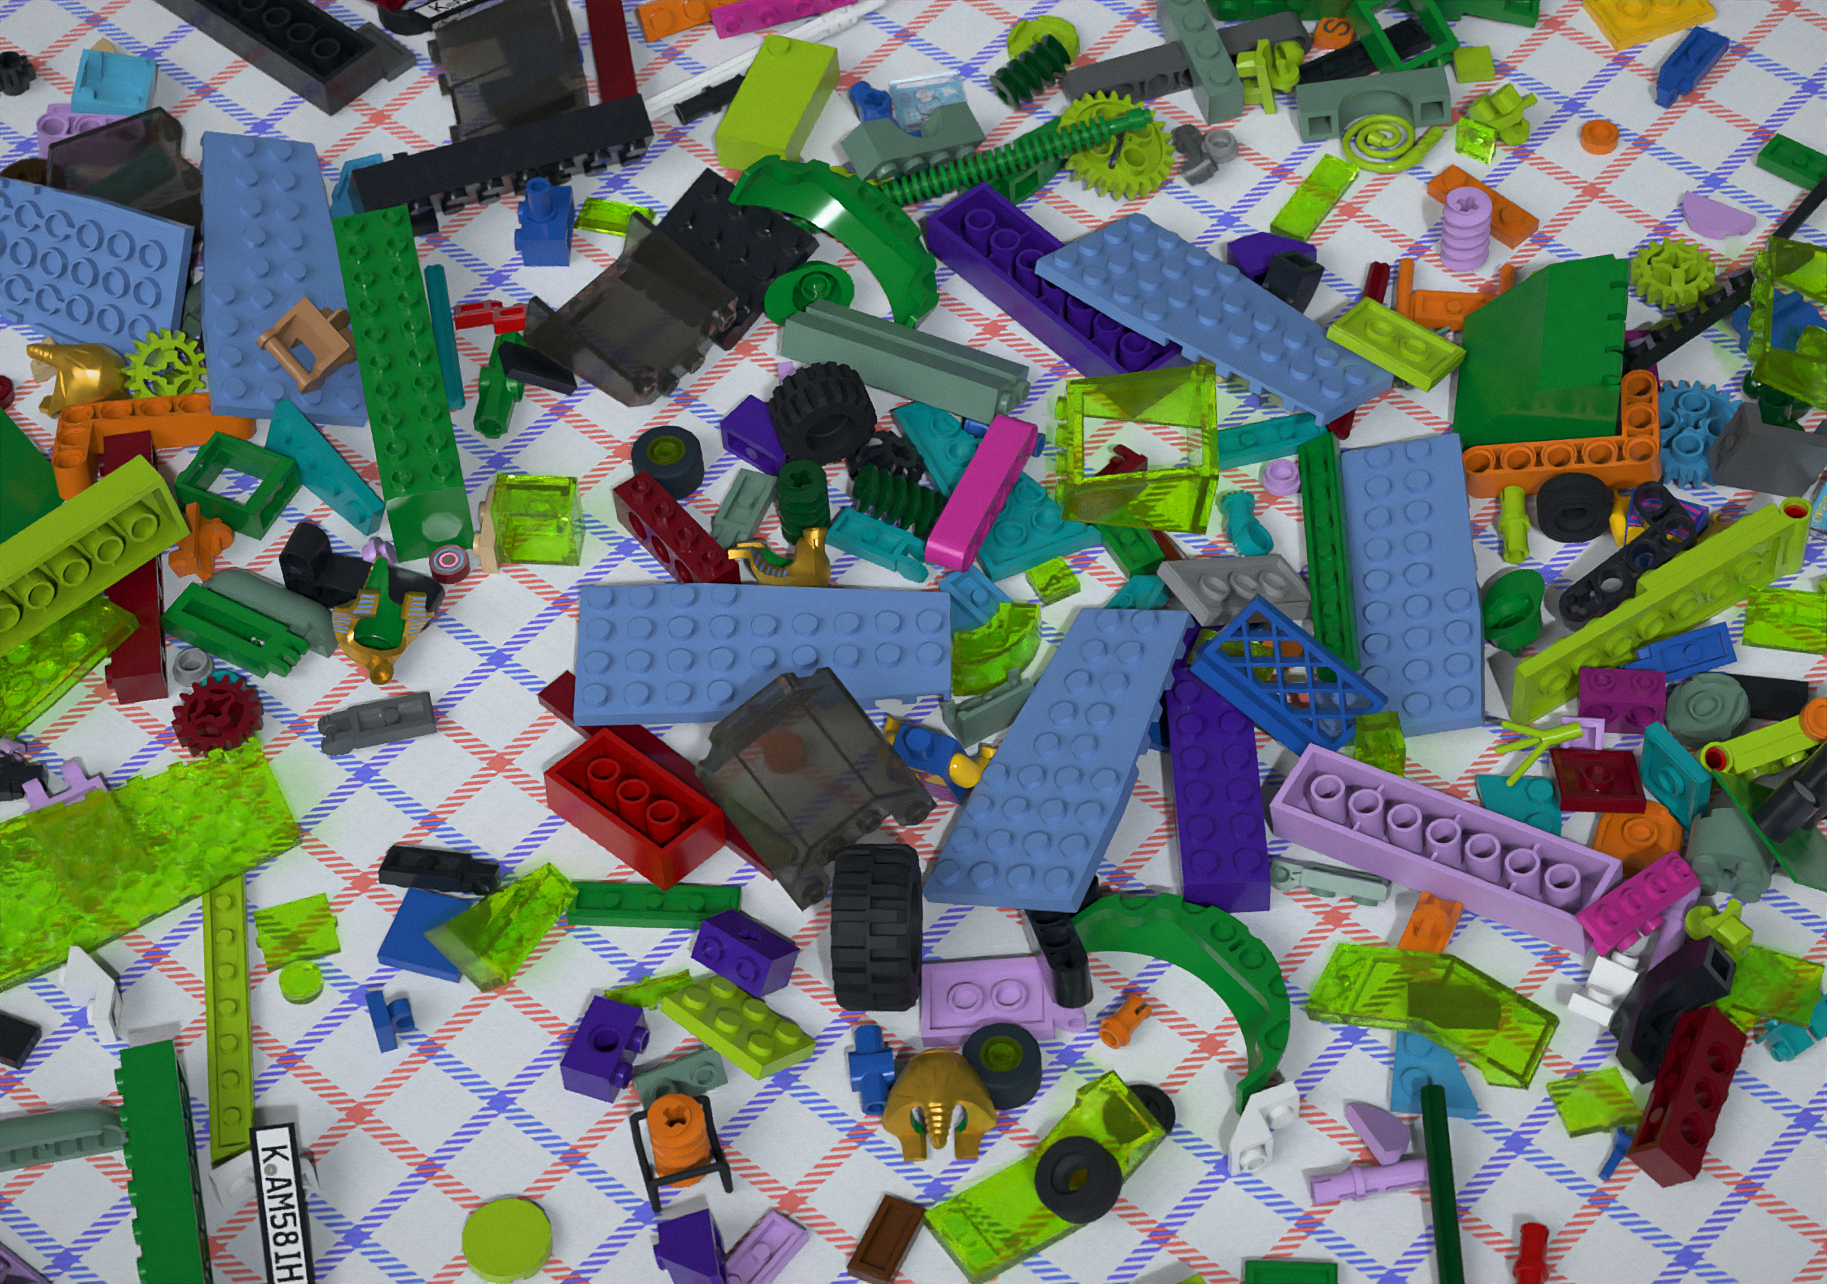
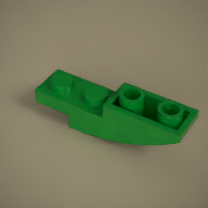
[1391,0,1540,28]
[961,115,1069,206]

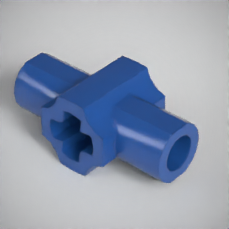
[849,81,902,130]
[848,1024,896,1116]

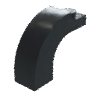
[1261,250,1325,314]
[1609,935,1737,1085]

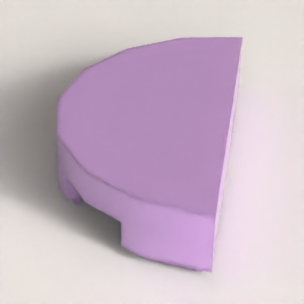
[1682,190,1757,240]
[1345,1103,1411,1166]

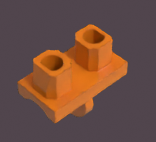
[168,501,233,583]
[1395,890,1464,975]

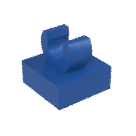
[365,990,415,1053]

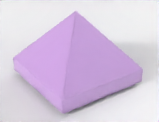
[1560,716,1605,750]

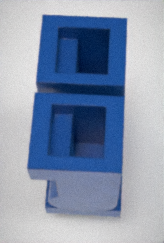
[1730,286,1827,391]

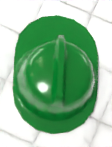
[764,260,855,327]
[1482,569,1545,658]

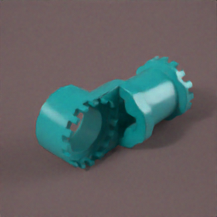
[1220,490,1274,556]

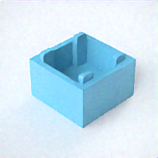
[71,49,156,136]

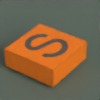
[1313,18,1357,50]

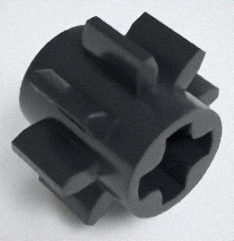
[0,51,36,96]

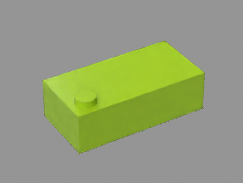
[715,33,840,171]

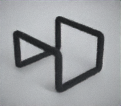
[629,1095,733,1213]

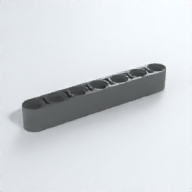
[1062,11,1313,104]

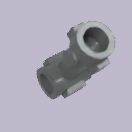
[1174,124,1219,186]

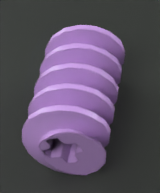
[1440,186,1493,272]

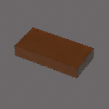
[847,1194,927,1284]

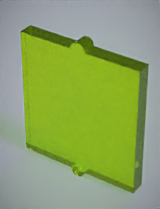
[253,893,341,972]
[1731,945,1826,1029]
[1546,1067,1642,1139]

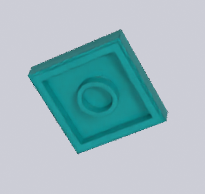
[1639,721,1713,833]

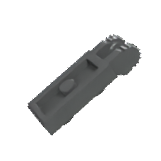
[317,692,437,757]

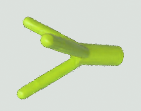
[1495,720,1583,787]

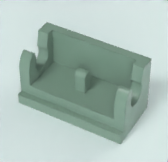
[942,666,1034,749]

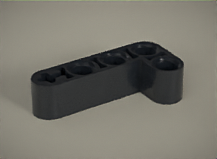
[1559,481,1698,632]
[279,522,445,630]
[1021,875,1101,1009]

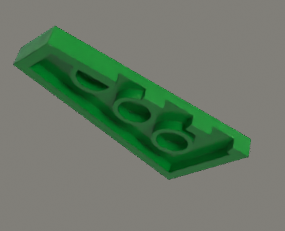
[1205,0,1355,21]

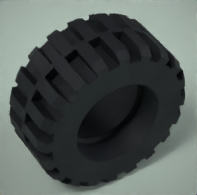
[830,844,923,1012]

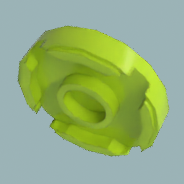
[1007,15,1080,69]
[462,1198,553,1284]

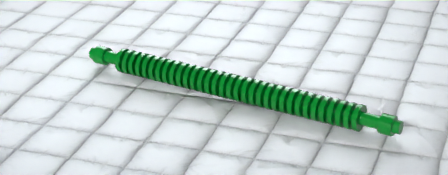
[787,106,1153,235]

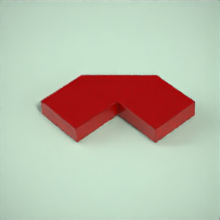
[453,300,534,335]

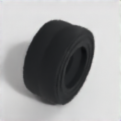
[1536,473,1611,543]
[1034,1136,1123,1224]

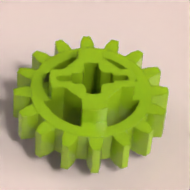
[1630,237,1716,310]
[121,327,207,399]

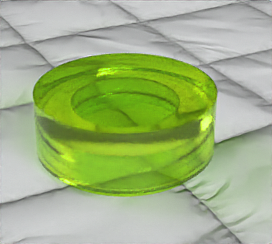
[278,960,324,1005]

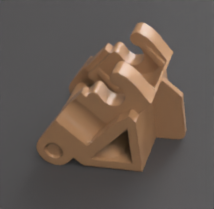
[256,296,357,395]

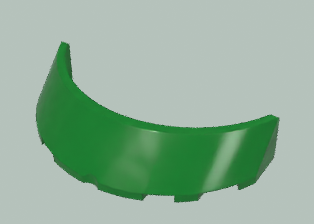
[728,155,940,330]
[1071,893,1291,1116]

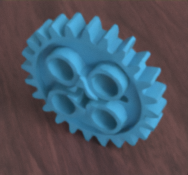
[1643,380,1743,489]

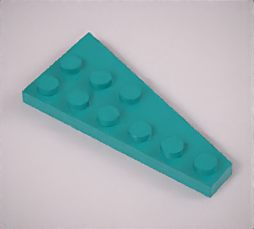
[893,401,1101,583]

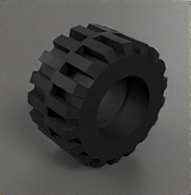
[768,361,877,467]

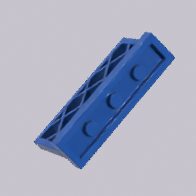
[1189,593,1388,757]

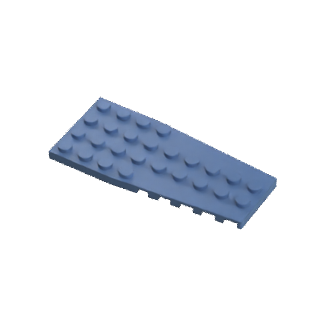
[200,131,368,428]
[0,176,194,376]
[1035,212,1394,427]
[1317,433,1485,747]
[573,583,952,726]
[922,608,1195,913]

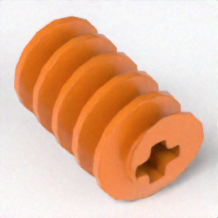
[647,1094,711,1188]

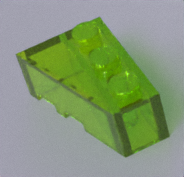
[422,862,580,993]

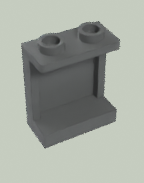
[1707,401,1827,498]

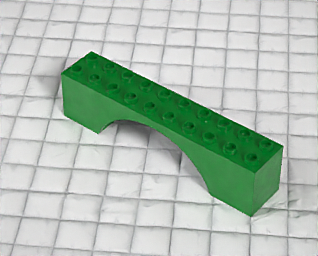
[331,205,474,563]

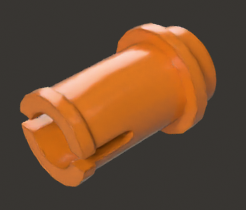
[1098,994,1152,1049]

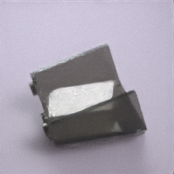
[427,0,590,144]
[47,106,203,247]
[522,210,739,408]
[694,667,938,912]

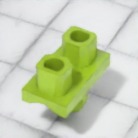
[1236,39,1300,114]
[1467,83,1538,146]
[1684,897,1754,976]

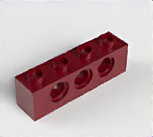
[613,470,741,584]
[1626,1004,1748,1188]

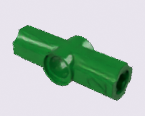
[473,331,530,439]

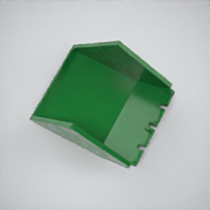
[1452,254,1631,464]

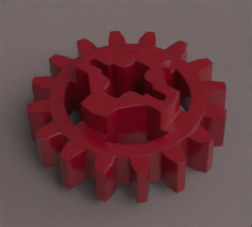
[171,675,264,762]

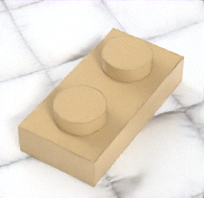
[473,486,510,574]

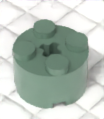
[1685,808,1775,903]

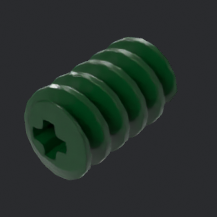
[989,34,1071,112]
[777,459,832,546]
[852,463,943,538]

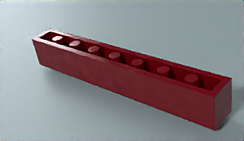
[97,430,169,705]

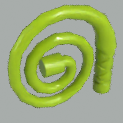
[1342,114,1444,173]

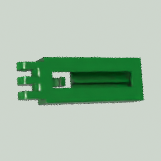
[161,582,310,679]

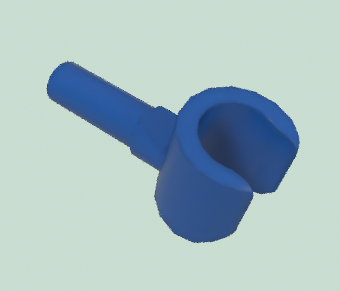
[1598,1119,1634,1182]

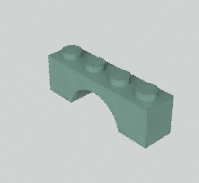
[1157,0,1244,126]
[1295,66,1452,142]
[841,101,987,181]

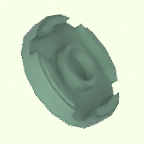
[1664,672,1751,749]

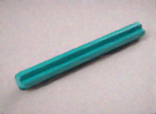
[424,263,466,411]

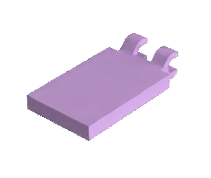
[921,957,1086,1047]

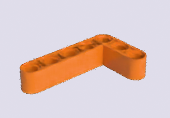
[1462,369,1662,499]
[51,392,257,501]

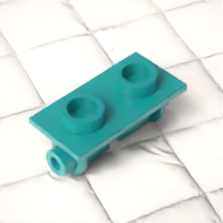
[1755,988,1827,1062]

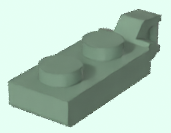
[711,468,779,553]
[1270,857,1392,906]

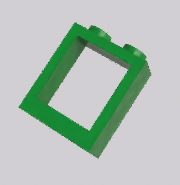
[1345,0,1460,74]
[173,431,302,541]

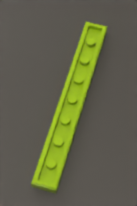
[201,866,256,1166]

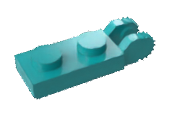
[825,507,935,583]

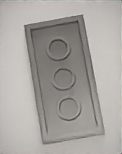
[1156,554,1312,627]

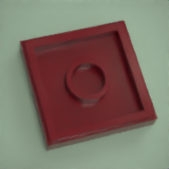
[1547,748,1647,814]

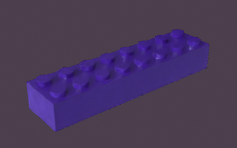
[926,181,1191,416]
[1163,614,1271,913]

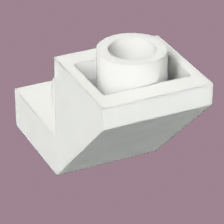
[59,946,123,1043]
[1567,948,1648,1027]
[1228,1080,1300,1177]
[208,1151,320,1209]

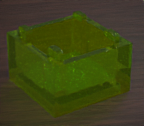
[490,474,586,566]

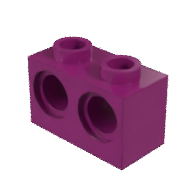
[1577,667,1666,735]

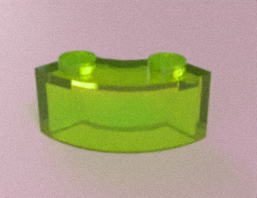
[951,602,1042,696]

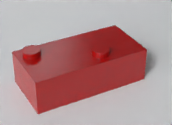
[544,727,726,892]

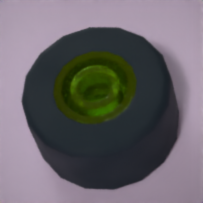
[631,425,705,500]
[962,1023,1042,1111]

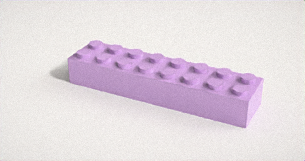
[1269,743,1623,956]

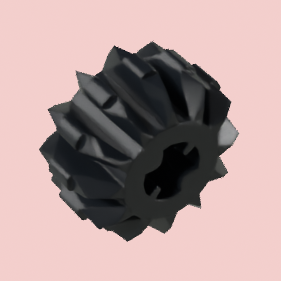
[856,430,925,483]

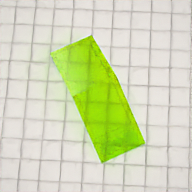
[1304,943,1560,1090]
[923,1070,1167,1284]

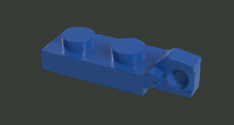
[1655,26,1729,109]
[1616,621,1737,683]

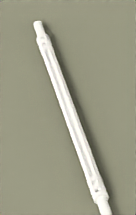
[643,0,886,121]

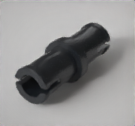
[674,74,744,126]

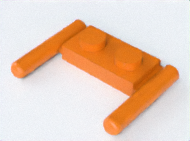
[1395,258,1515,331]

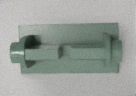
[631,1045,728,1110]

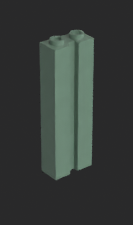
[780,298,1031,425]

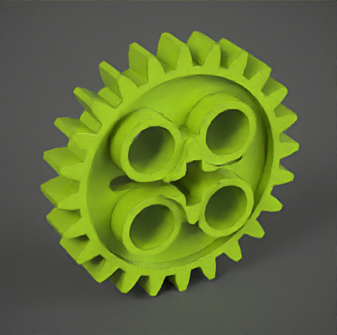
[1056,90,1176,201]

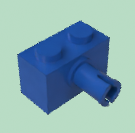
[514,177,576,267]

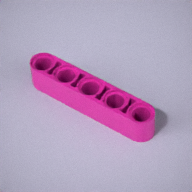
[925,414,1038,574]

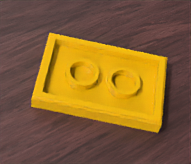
[1582,0,1716,52]

